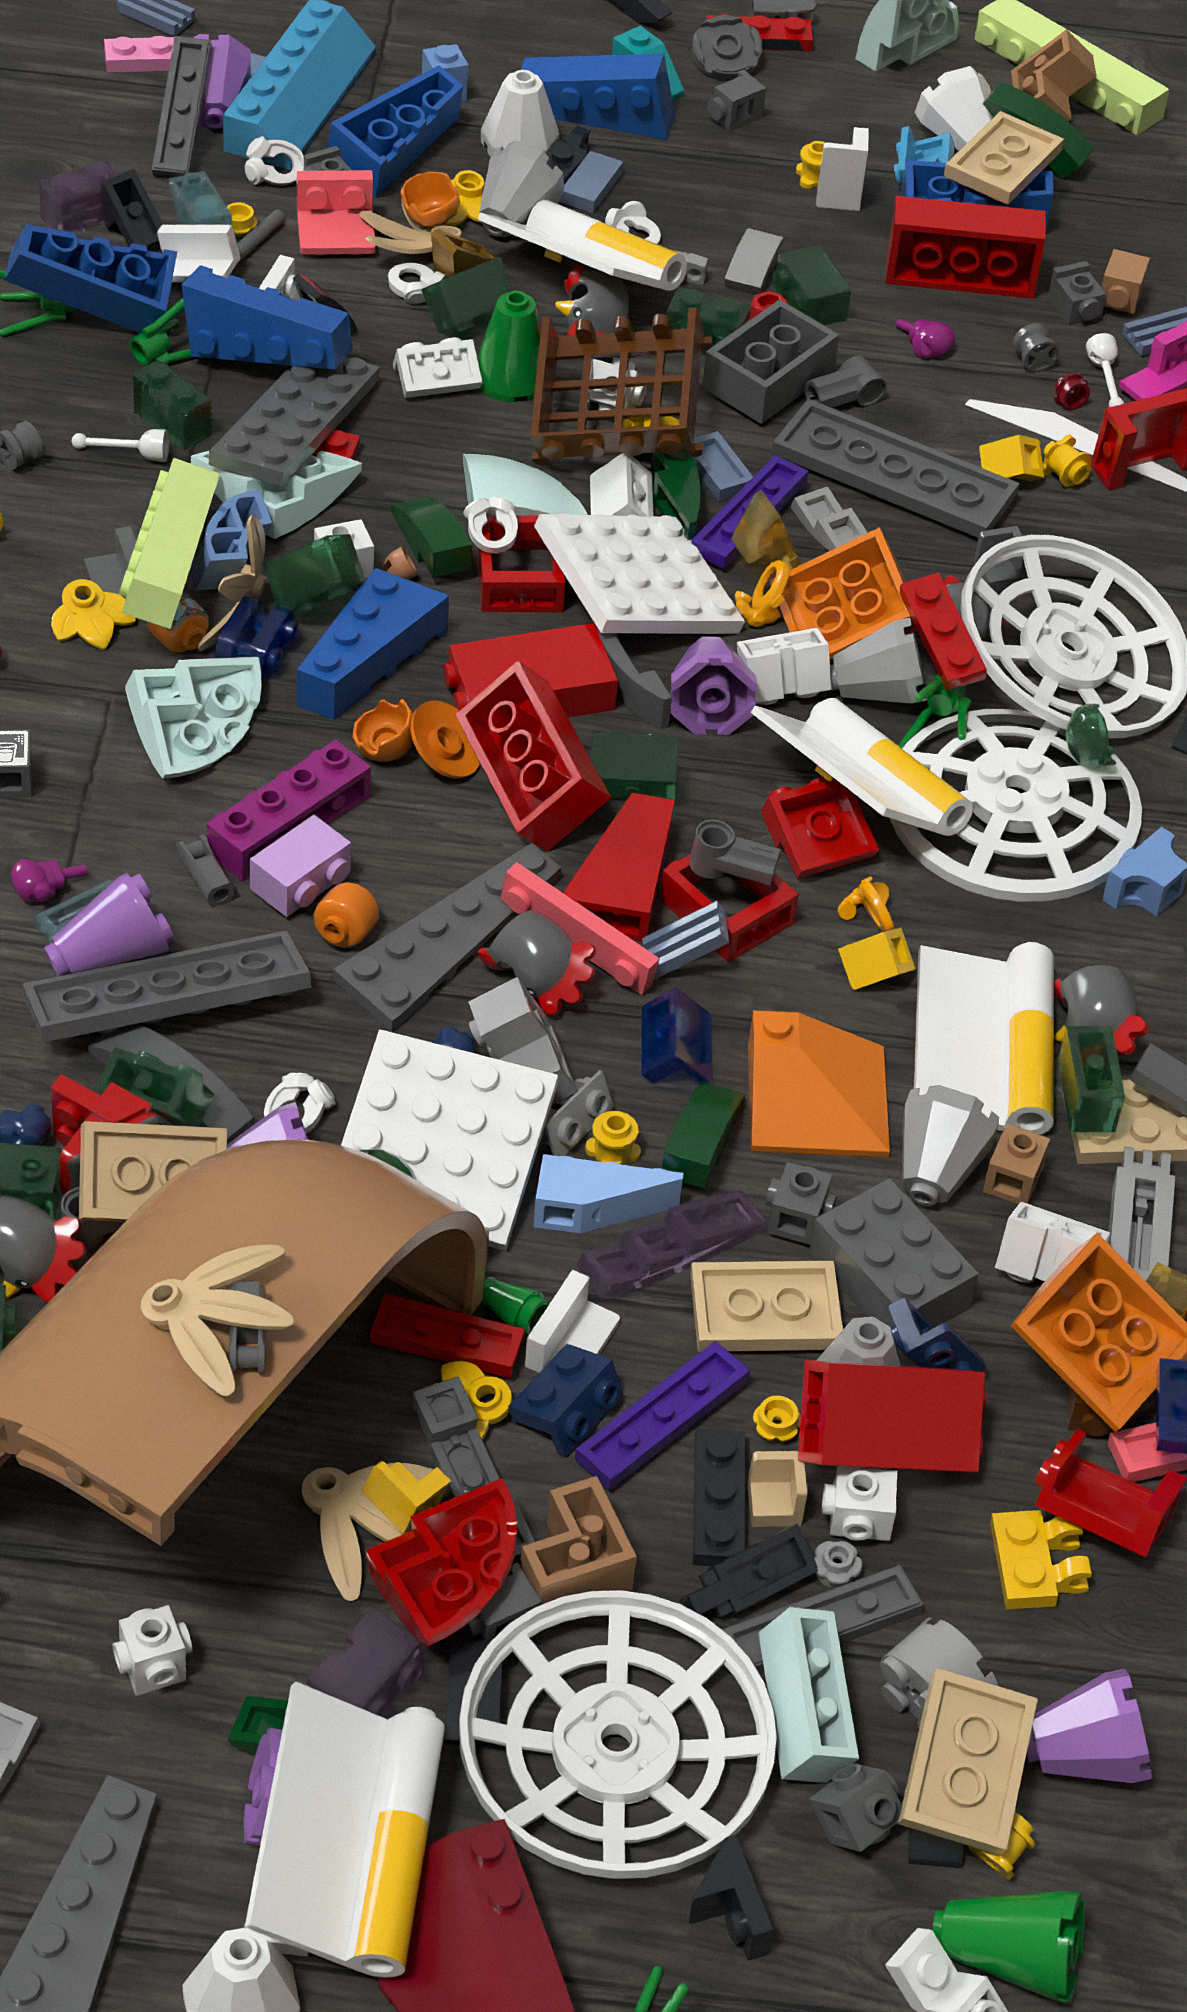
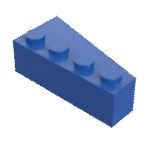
[521,54,676,140]
[328,65,464,198]
[900,160,1054,230]
[4,224,178,333]
[181,265,353,369]
[297,568,449,720]

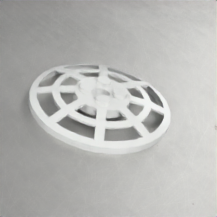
[960,535,1187,738]
[890,709,1142,902]
[459,1590,777,1879]

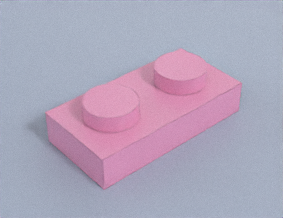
[104,36,174,72]

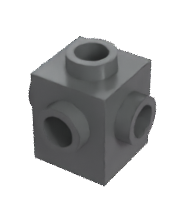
[765,1162,837,1245]
[809,1764,902,1852]

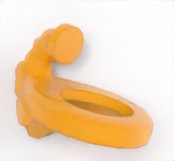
[734,560,790,628]
[837,876,895,932]

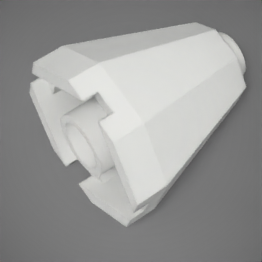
[915,66,994,151]
[480,70,560,158]
[182,1927,300,2012]

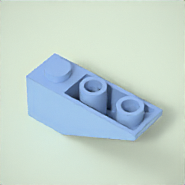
[533,1154,683,1234]

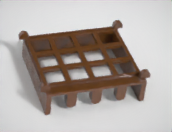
[530,307,712,465]

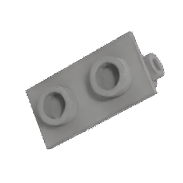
[539,1070,614,1156]

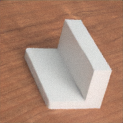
[816,127,869,211]
[157,225,240,282]
[590,453,654,517]
[525,1270,620,1373]

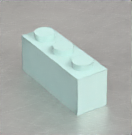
[758,1607,859,1783]

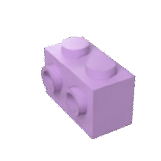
[250,815,351,917]

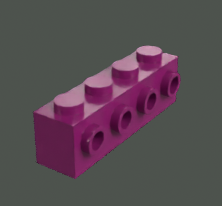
[206,739,371,882]

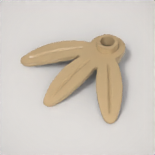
[360,199,462,254]
[198,514,267,651]
[140,1245,294,1396]
[302,1463,434,1601]

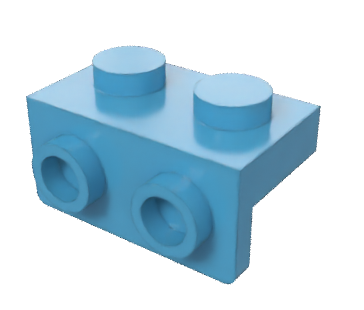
[894,126,955,186]

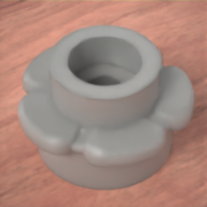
[814,1541,862,1588]

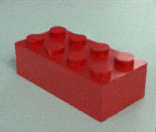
[885,196,1045,299]
[456,661,611,852]

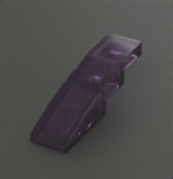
[576,1190,768,1299]

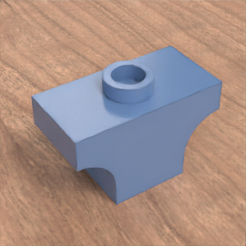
[1102,827,1187,917]

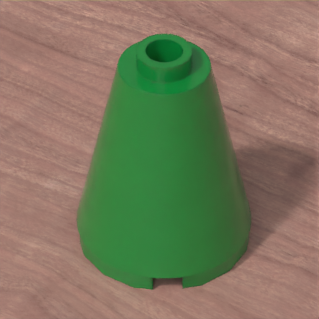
[477,291,541,402]
[932,1890,1085,2003]

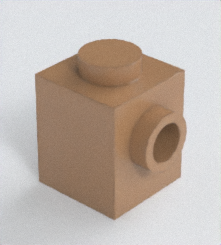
[1101,249,1150,314]
[983,1124,1050,1204]

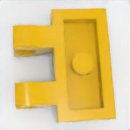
[990,1510,1092,1610]

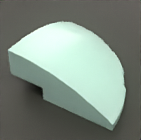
[856,0,958,71]
[191,451,362,539]
[463,454,587,515]
[125,657,261,779]

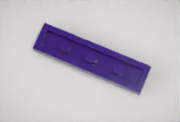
[691,455,809,569]
[575,1341,750,1491]

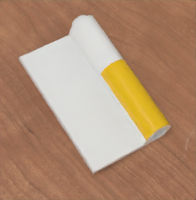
[478,200,687,291]
[751,698,973,836]
[914,942,1054,1135]
[245,1682,445,1977]

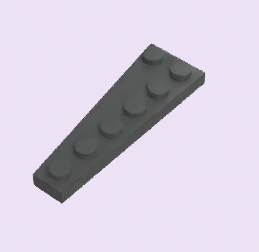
[333,843,561,1032]
[0,1775,157,2012]

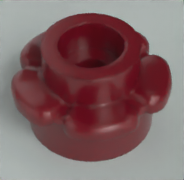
[1054,373,1090,410]

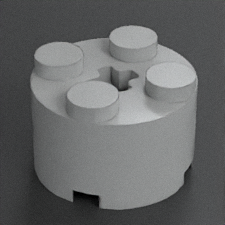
[880,1618,998,1727]

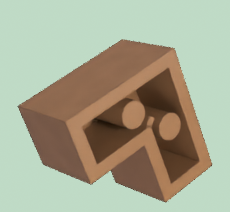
[1011,29,1096,121]
[520,1476,637,1604]

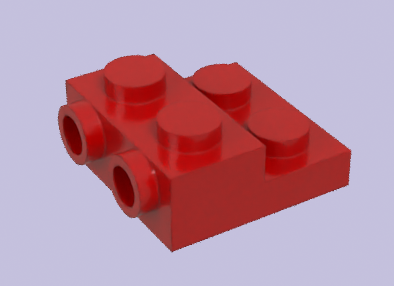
[761,776,879,879]

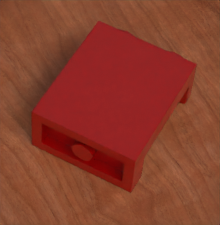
[1091,388,1187,491]
[1035,1429,1187,1557]

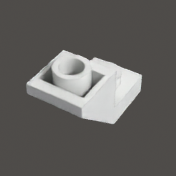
[885,1928,1008,2012]

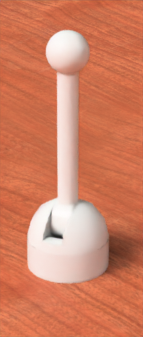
[1086,333,1124,407]
[72,429,169,462]

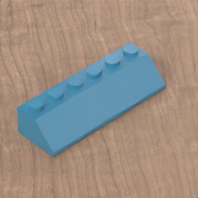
[223,0,376,171]

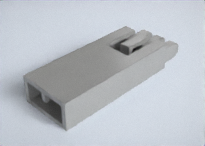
[1108,1146,1175,1298]

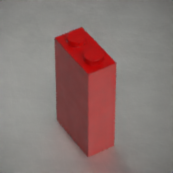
[442,623,618,718]
[798,1360,987,1472]

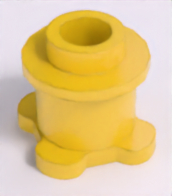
[796,141,825,189]
[1043,434,1091,487]
[585,1111,641,1165]
[968,1811,1036,1881]

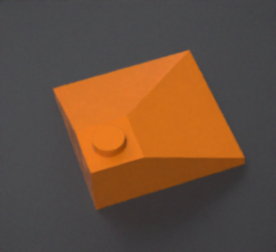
[769,527,912,660]
[748,1010,890,1158]
[1011,1233,1187,1432]

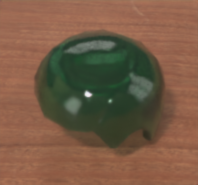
[1066,703,1116,768]

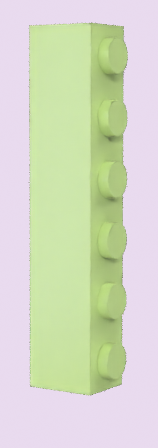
[975,0,1169,135]
[119,458,220,629]

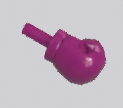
[896,319,956,360]
[11,859,87,903]

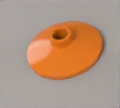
[410,700,480,779]

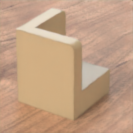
[747,1451,807,1527]

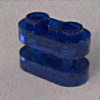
[215,596,299,678]

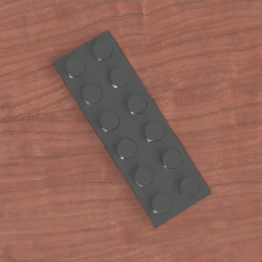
[209,357,380,487]
[771,399,1019,537]
[22,930,312,1043]

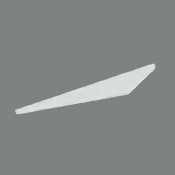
[965,399,1187,492]

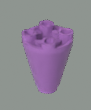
[44,873,174,976]

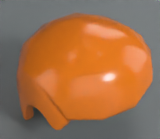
[401,171,460,227]
[352,699,414,762]

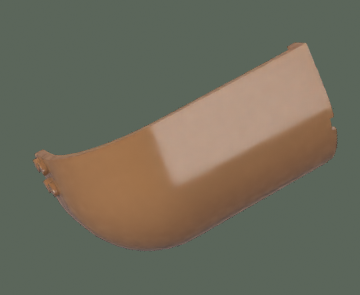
[0,1139,487,1546]

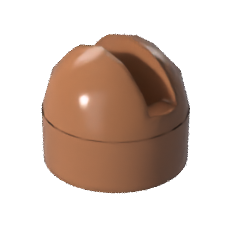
[383,546,418,580]

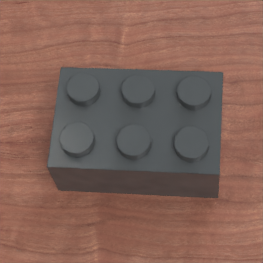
[702,299,839,424]
[809,1178,979,1349]

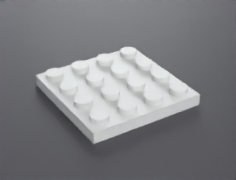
[534,513,745,634]
[341,1029,559,1251]

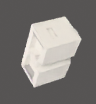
[737,628,831,705]
[995,1202,1110,1283]

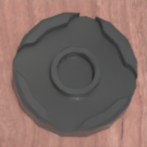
[692,15,762,81]

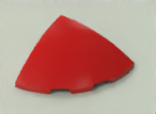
[366,1478,518,1647]

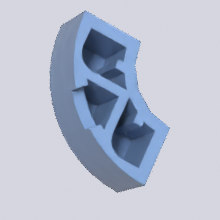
[192,490,272,590]

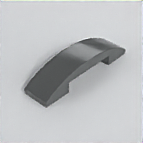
[592,619,672,729]
[88,1024,254,1145]
[412,1376,535,1560]

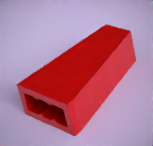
[564,793,675,942]

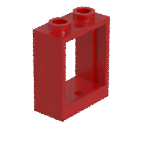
[477,515,565,613]
[660,855,799,963]

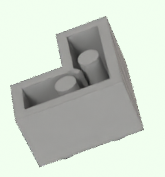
[469,977,577,1104]

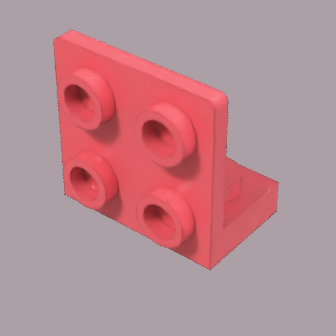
[297,170,376,255]

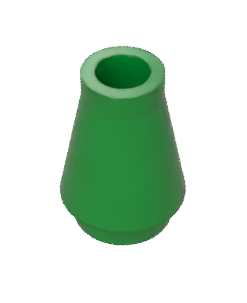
[481,1276,550,1334]

